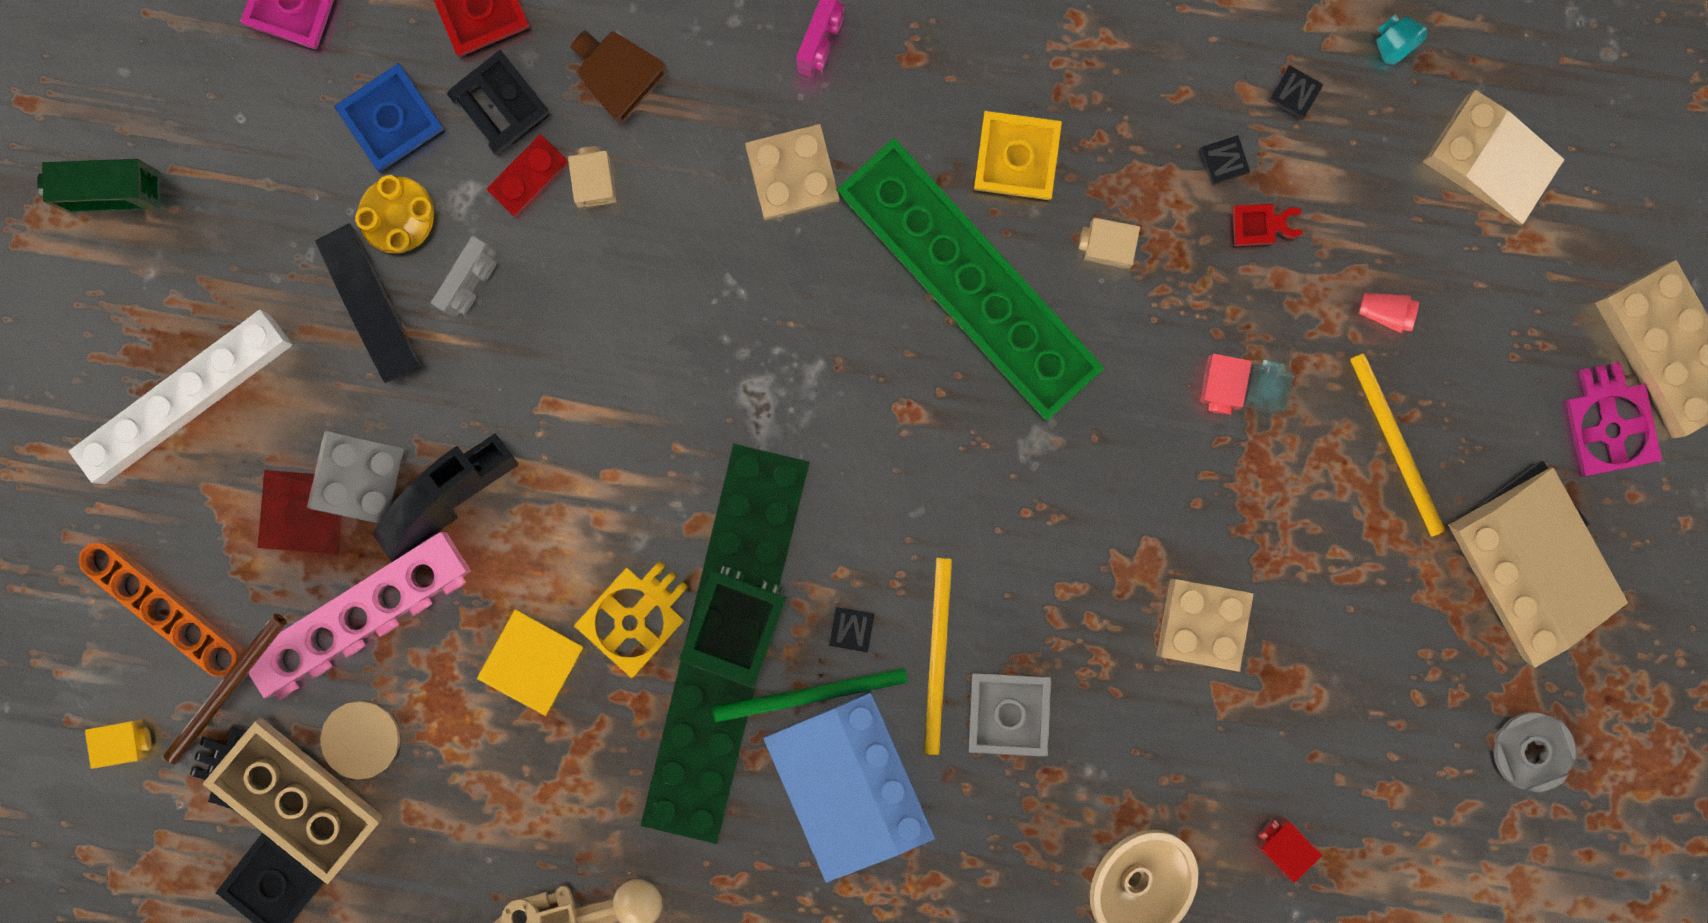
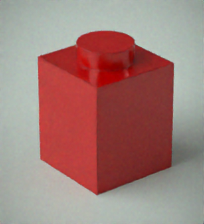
[1255,818,1323,883]

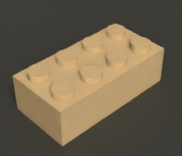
[1595,260,1708,438]
[203,717,383,885]

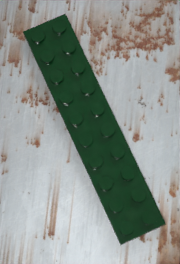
[640,443,810,844]

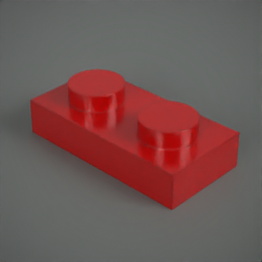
[486,134,569,218]

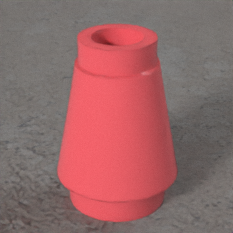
[1359,292,1420,333]

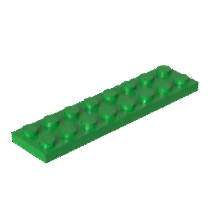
[836,138,1105,421]

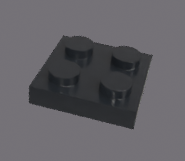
[215,832,325,923]

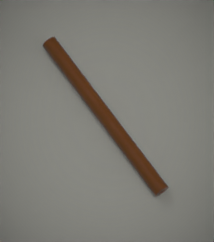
[164,613,287,765]

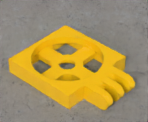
[574,561,689,679]

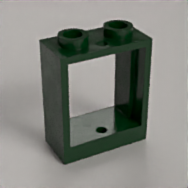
[37,159,160,213]
[679,566,788,688]

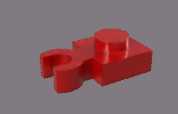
[1232,204,1303,246]

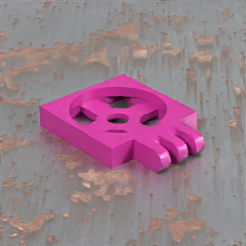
[1565,362,1662,477]

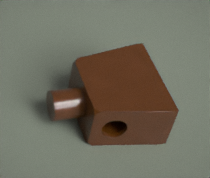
[570,30,668,126]

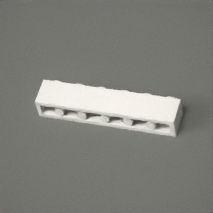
[68,309,293,484]

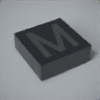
[1269,65,1324,120]
[1200,135,1250,186]
[829,607,874,652]

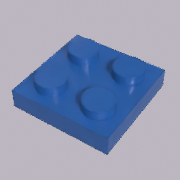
[334,63,444,173]

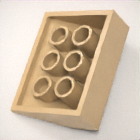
[1448,467,1628,668]

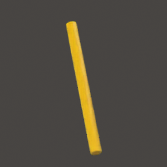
[1350,353,1446,537]
[924,558,952,755]

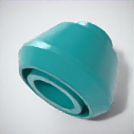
[1376,14,1428,65]

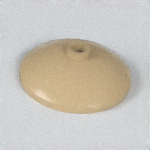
[1090,830,1198,923]

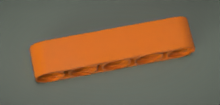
[78,543,244,677]

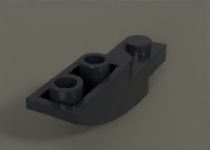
[372,433,518,562]

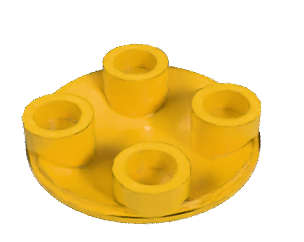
[355,175,434,254]

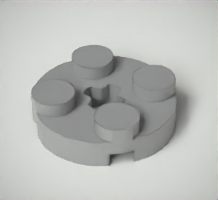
[1493,712,1576,792]

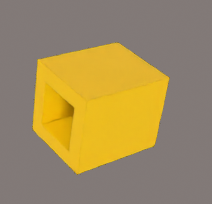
[85,719,152,769]

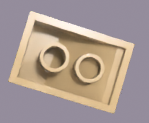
[1423,89,1564,225]

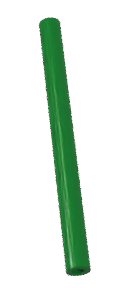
[712,668,908,723]

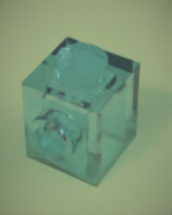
[1243,360,1295,415]

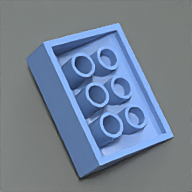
[763,691,935,882]

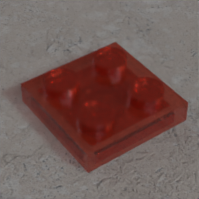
[257,470,342,554]

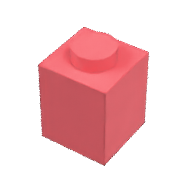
[1199,354,1252,415]

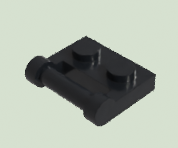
[447,49,550,155]

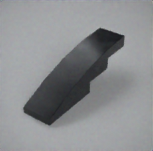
[315,223,420,383]

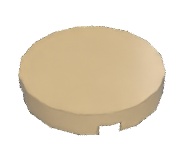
[320,700,401,780]

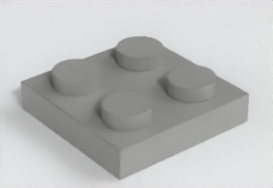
[430,236,497,319]
[307,431,404,523]
[968,673,1051,756]

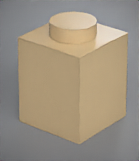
[568,146,617,208]
[1078,218,1140,269]

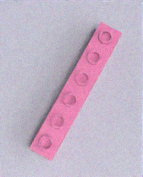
[248,532,472,700]

